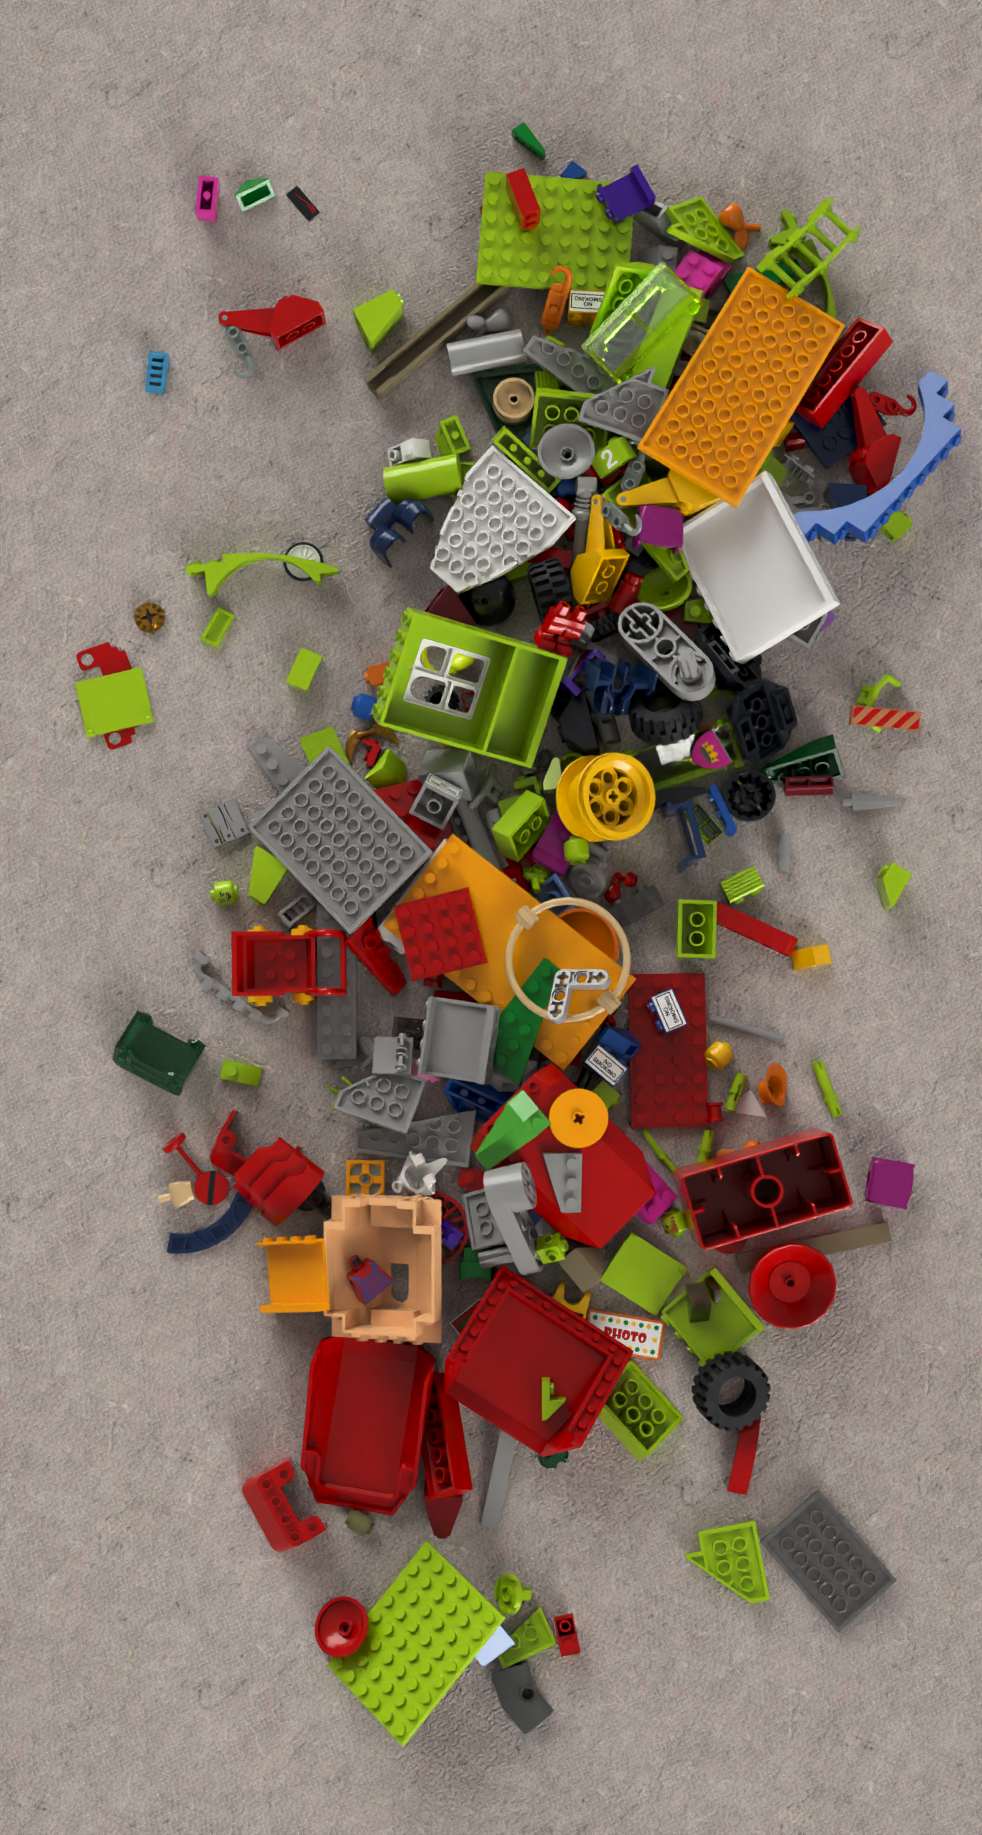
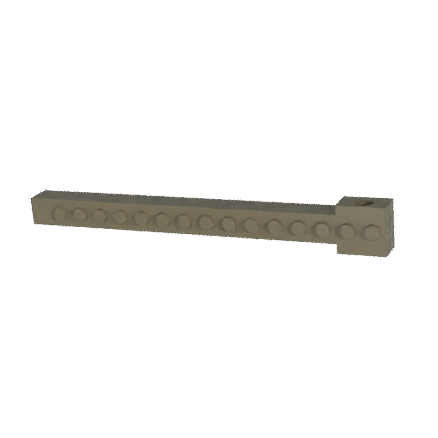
[364,179,588,401]

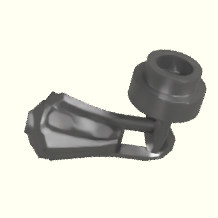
[519,749,553,776]

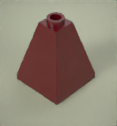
[425,585,475,627]
[423,1480,463,1539]

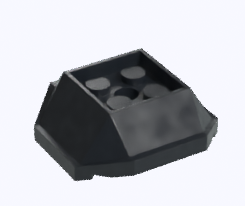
[693,622,762,692]
[726,678,798,765]

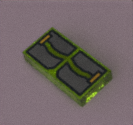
[684,804,723,845]

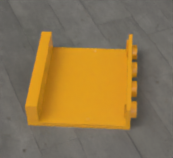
[255,1235,330,1313]

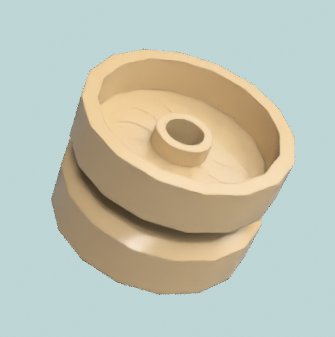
[493,378,535,426]

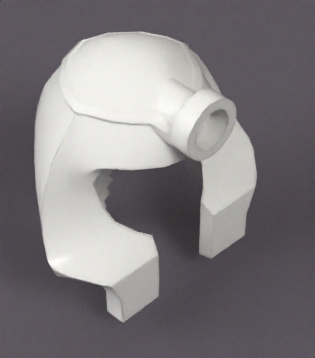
[392,1150,447,1196]

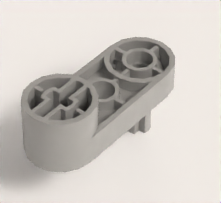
[618,602,716,701]
[478,1162,544,1275]

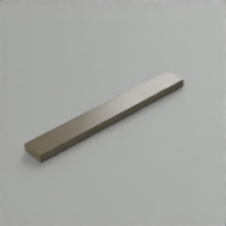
[736,1221,892,1273]

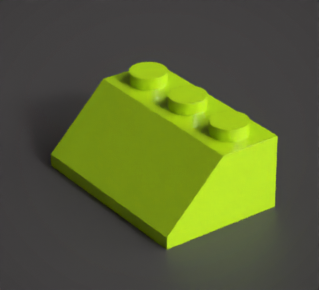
[674,899,717,959]

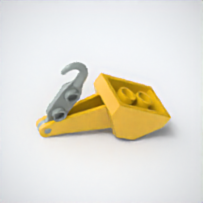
[615,440,720,516]
[570,495,642,604]

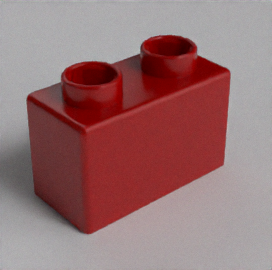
[673,1128,853,1250]

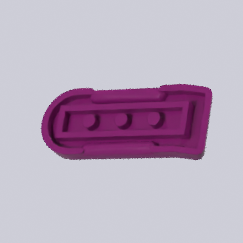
[530,786,592,877]

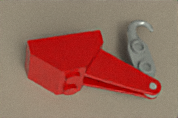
[218,295,326,378]

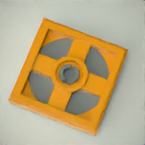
[346,1160,385,1196]

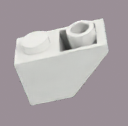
[387,438,432,467]

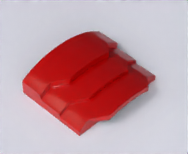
[232,1137,325,1226]

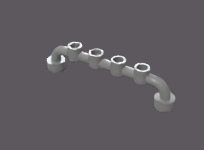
[194,950,290,1024]

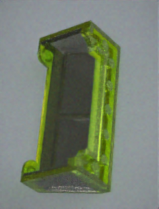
[622,718,744,791]

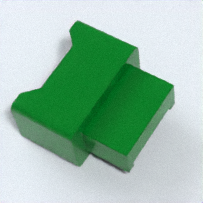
[459,1247,492,1281]

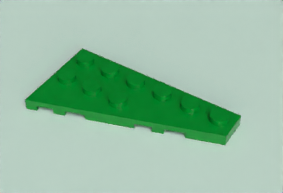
[493,957,561,1085]

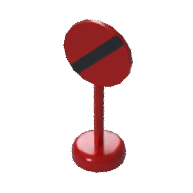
[162,1132,229,1205]

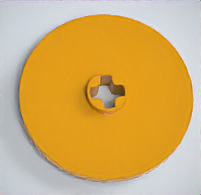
[549,1088,608,1148]

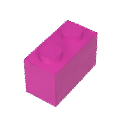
[195,176,220,222]

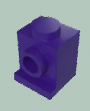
[441,1217,464,1250]

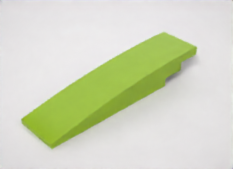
[629,280,703,390]

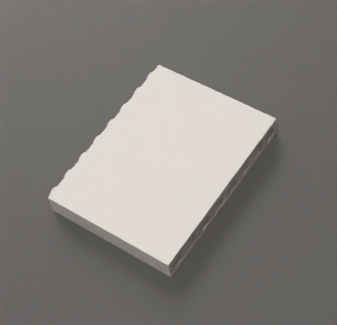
[681,471,840,664]

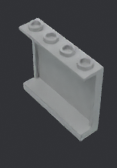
[417,996,501,1085]

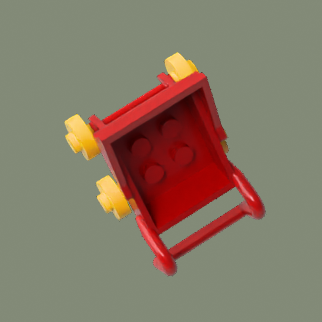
[231,925,347,1006]

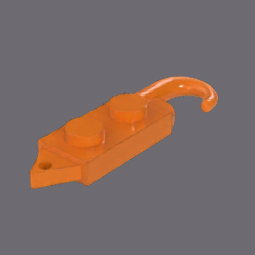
[540,266,573,336]

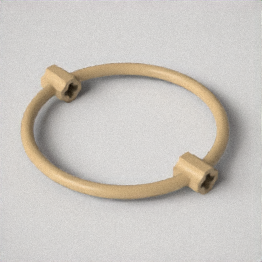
[505,897,631,1023]

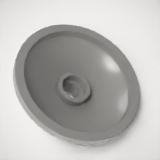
[538,424,595,479]

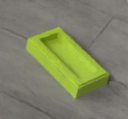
[200,607,235,649]

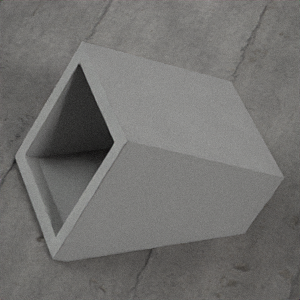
[418,748,479,801]

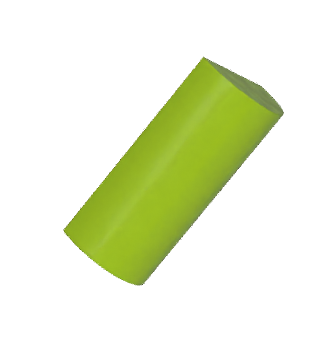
[383,453,464,505]

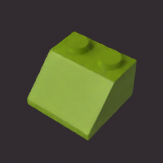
[876,862,912,910]

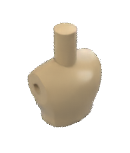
[157,1180,195,1208]

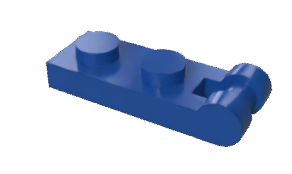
[706,784,737,837]

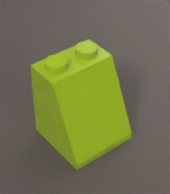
[353,289,404,354]

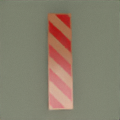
[848,705,921,731]

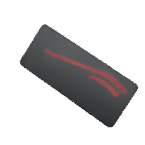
[286,186,320,221]

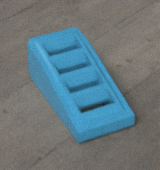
[145,351,170,394]

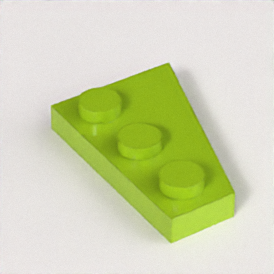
[498,1607,557,1669]

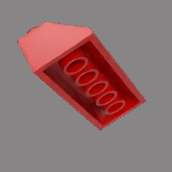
[795,317,893,428]
[422,1373,473,1500]

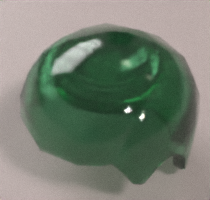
[537,1451,569,1469]

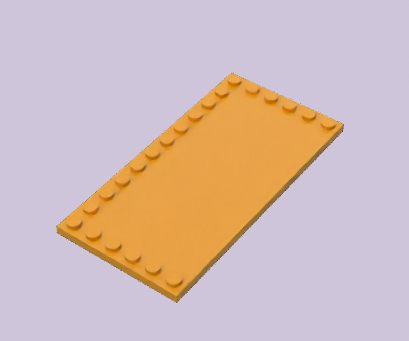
[637,266,845,508]
[383,834,636,1070]

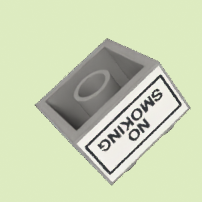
[409,773,463,830]

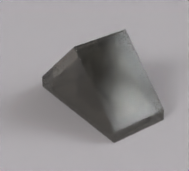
[685,1282,711,1323]

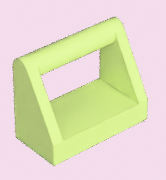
[543,758,561,794]

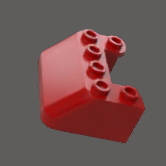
[242,1456,328,1552]

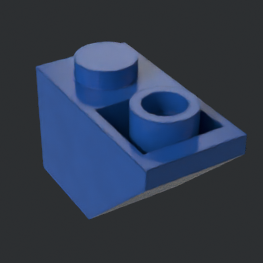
[596,1026,642,1059]

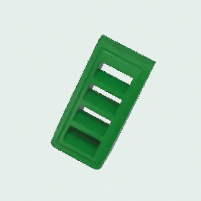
[512,122,545,161]

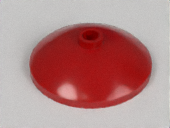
[315,1596,369,1658]

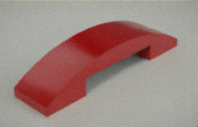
[727,1417,761,1495]

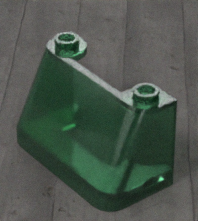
[113,1010,206,1096]

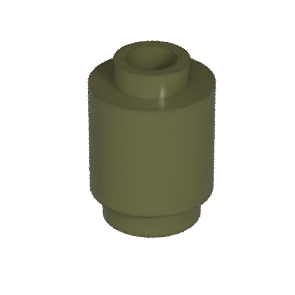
[344,1509,374,1536]

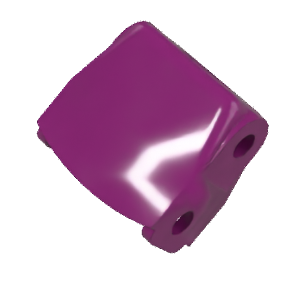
[632,504,684,555]
[864,1157,915,1209]

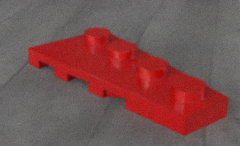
[344,916,407,996]

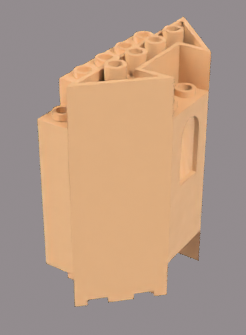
[324,1193,442,1345]

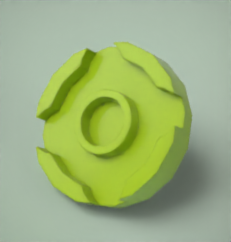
[494,1574,532,1614]

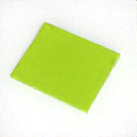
[75,667,154,738]
[600,1231,687,1316]

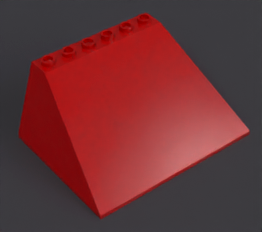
[444,1265,634,1457]

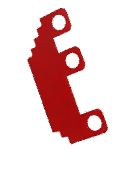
[76,642,138,750]

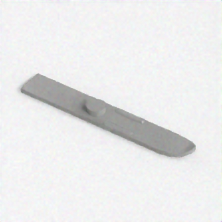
[480,1430,516,1529]

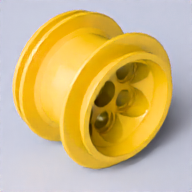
[556,753,655,842]

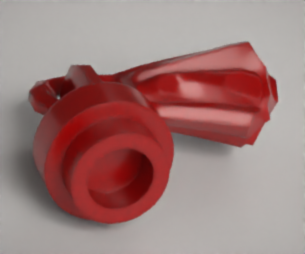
[604,872,638,903]

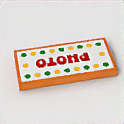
[587,1308,665,1361]

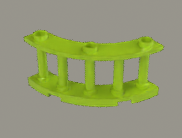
[756,197,862,299]

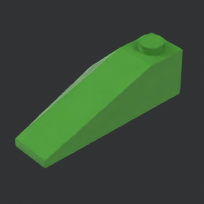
[475,1089,551,1170]

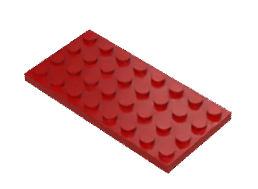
[628,973,709,1128]

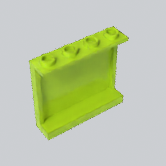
[660,1266,765,1367]

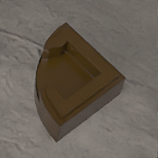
[705,1276,721,1303]

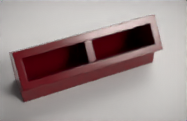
[784,776,834,796]

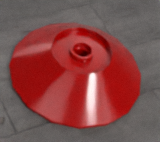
[748,1242,837,1329]

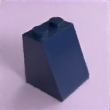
[823,483,867,542]

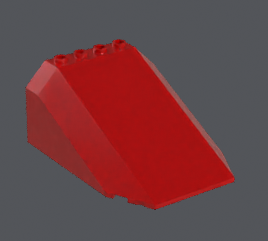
[469,1063,656,1249]
[300,1335,436,1516]

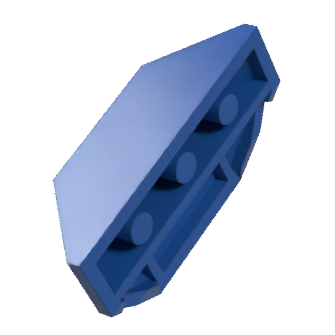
[443,1078,512,1124]

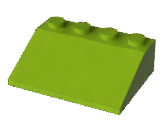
[589,262,664,344]
[529,387,608,450]
[598,1360,684,1461]

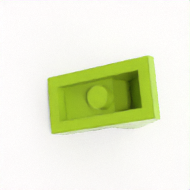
[220,1059,262,1087]
[542,1377,566,1420]

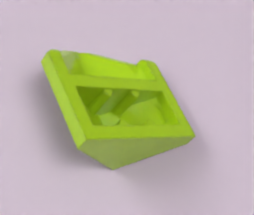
[364,749,406,789]

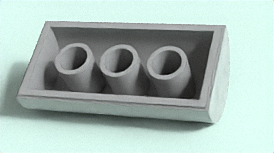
[446,329,527,376]

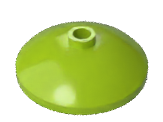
[637,567,692,611]

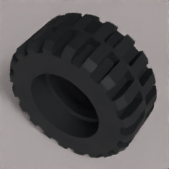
[527,558,575,623]
[628,678,702,746]
[692,1351,771,1431]

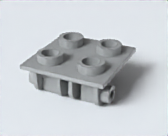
[780,451,819,485]
[372,1033,413,1074]

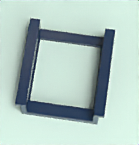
[661,801,706,874]

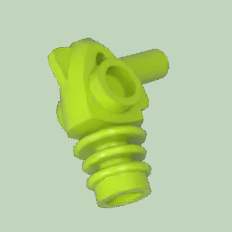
[523,863,554,894]

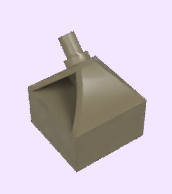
[557,1243,609,1293]

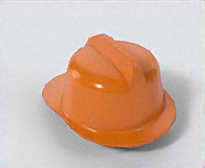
[758,1062,787,1107]

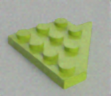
[665,196,745,264]
[684,1520,770,1603]

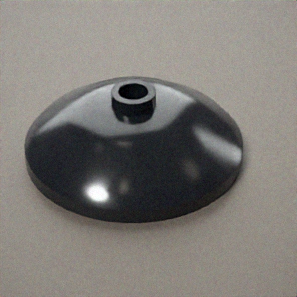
[459,575,516,626]

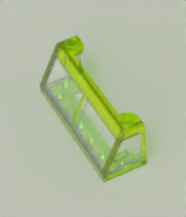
[581,261,703,385]

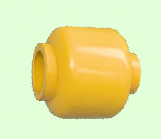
[704,1041,733,1070]

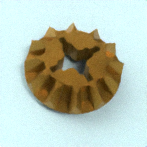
[135,602,165,633]

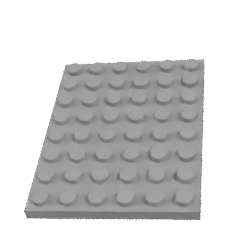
[248,746,434,935]

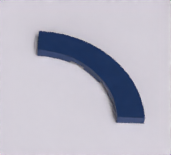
[167,1192,253,1254]

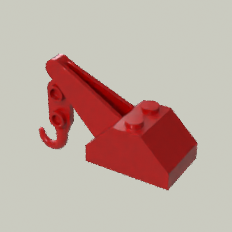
[848,387,917,497]

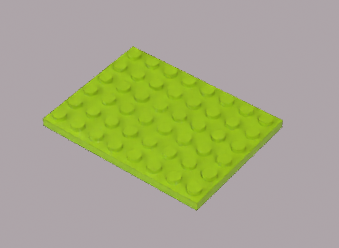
[476,171,634,292]
[327,1541,506,1746]

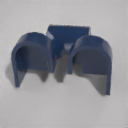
[364,497,434,568]
[584,658,658,716]

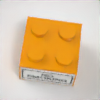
[567,290,605,328]

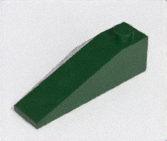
[761,734,845,784]

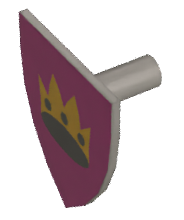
[692,729,732,769]

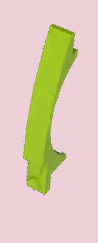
[768,209,839,348]
[185,553,340,597]

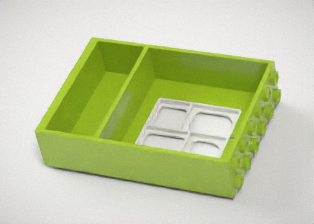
[371,606,568,769]

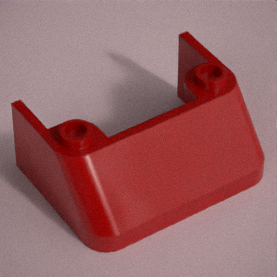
[209,1110,302,1176]

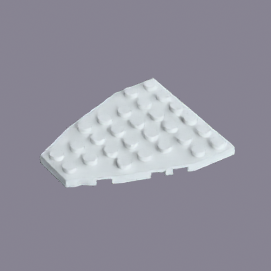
[430,445,576,594]

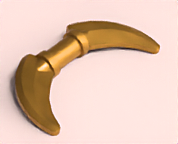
[345,722,399,762]

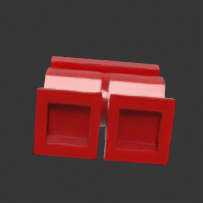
[533,601,586,657]

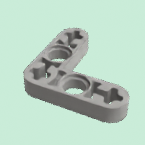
[570,621,623,671]
[547,969,611,1025]

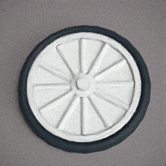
[283,542,323,581]

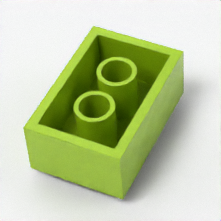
[491,790,551,862]

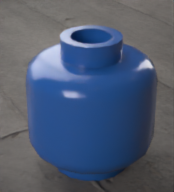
[350,693,377,721]

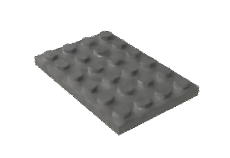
[760,1490,897,1633]

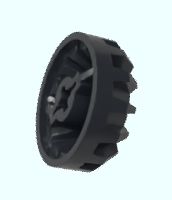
[723,770,776,823]

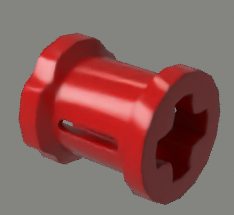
[706,1102,724,1122]

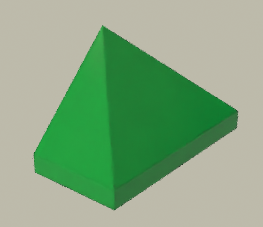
[234,178,276,212]

